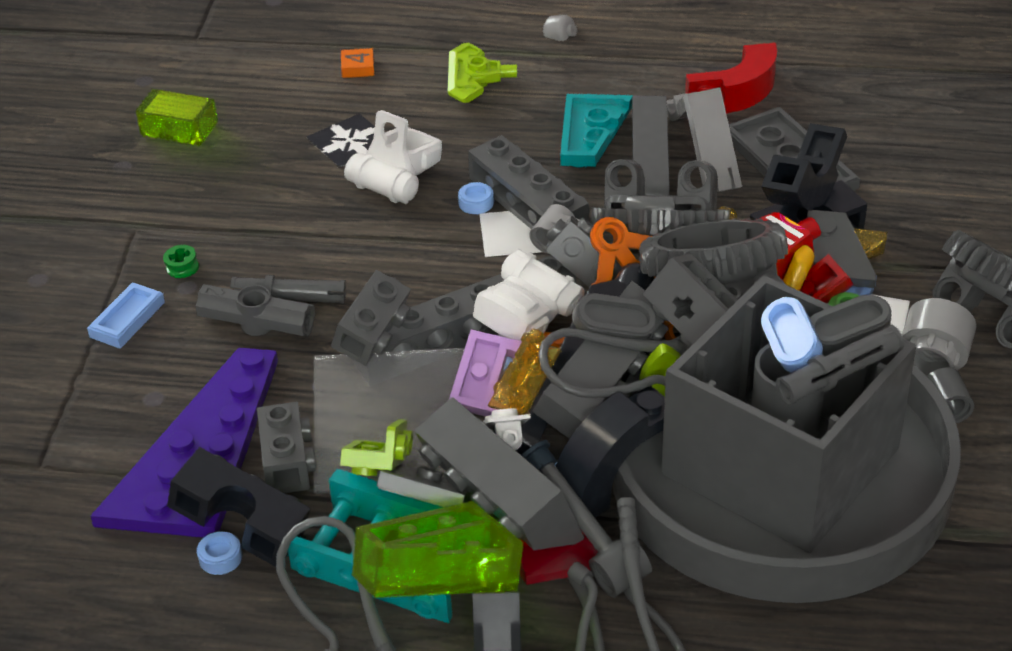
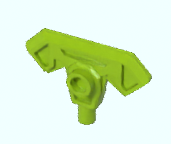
[448,43,517,103]

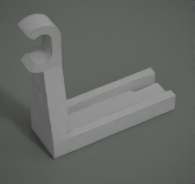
[667,87,742,192]

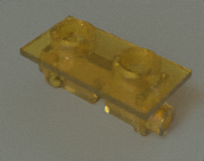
[488,329,561,415]

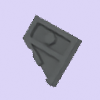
[807,210,876,288]

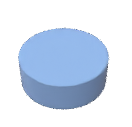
[458,182,494,214]
[197,531,242,575]

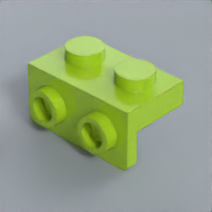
[340,419,413,476]

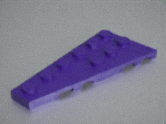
[90,348,278,538]

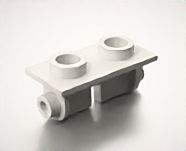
[482,408,531,451]

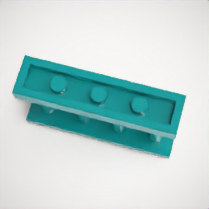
[288,468,493,624]

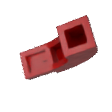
[685,42,777,113]

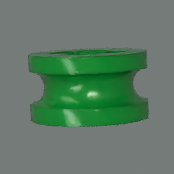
[163,245,199,278]

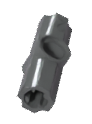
[195,284,316,337]

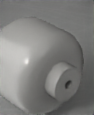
[543,15,577,41]

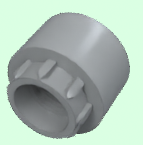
[902,298,977,376]

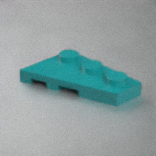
[560,94,632,168]

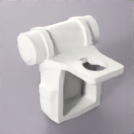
[344,110,442,204]
[473,249,585,342]

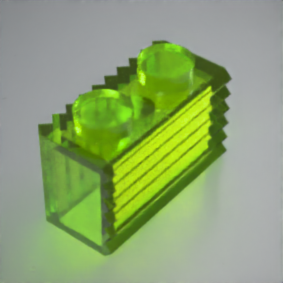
[136,89,218,146]

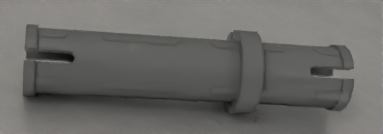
[230,275,346,304]
[776,325,904,405]

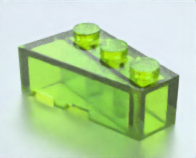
[352,501,523,598]

